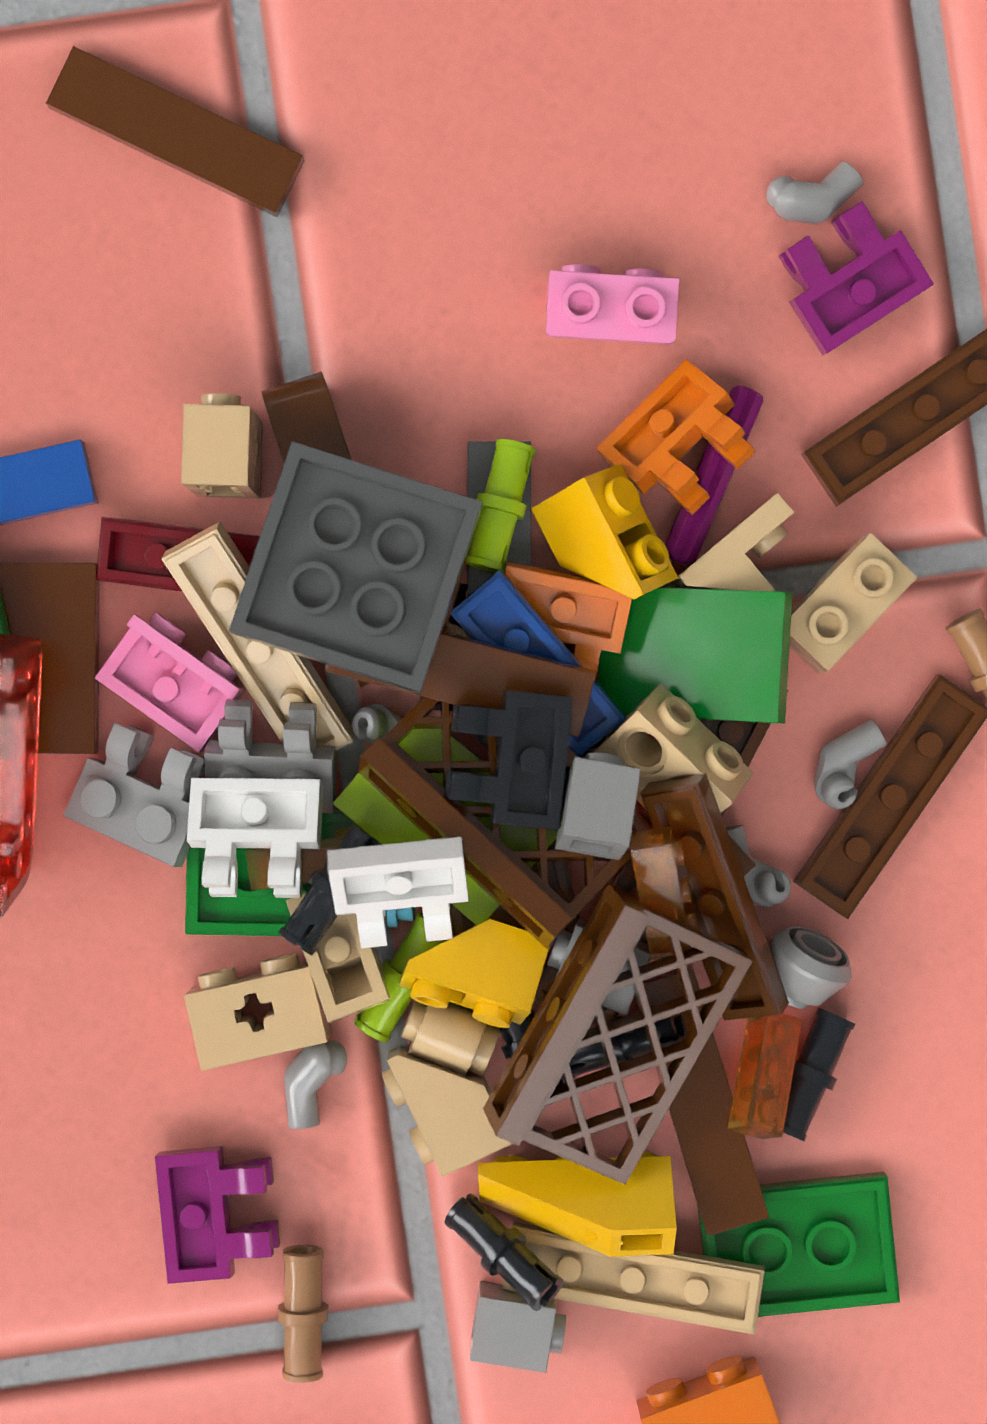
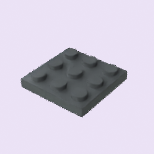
[229,442,483,694]

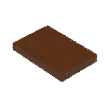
[0,563,100,754]

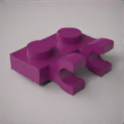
[778,201,934,356]
[155,1146,280,1284]

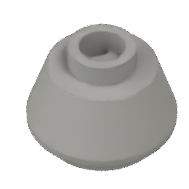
[770,926,852,1009]

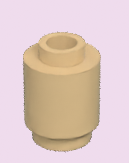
[401,1001,500,1076]

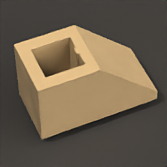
[382,1046,512,1177]

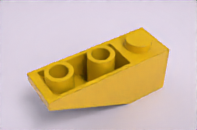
[478,1151,677,1257]

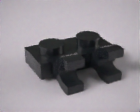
[444,690,573,830]

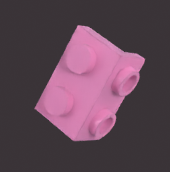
[546,264,679,345]
[95,612,246,752]

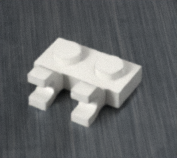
[187,778,324,898]
[327,837,468,948]

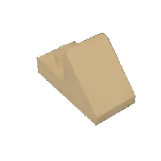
[674,493,794,591]
[286,892,391,1023]

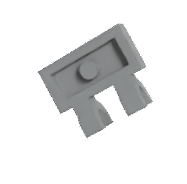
[204,699,336,814]
[63,723,205,867]

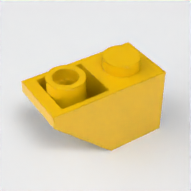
[531,463,678,599]
[398,919,550,1028]

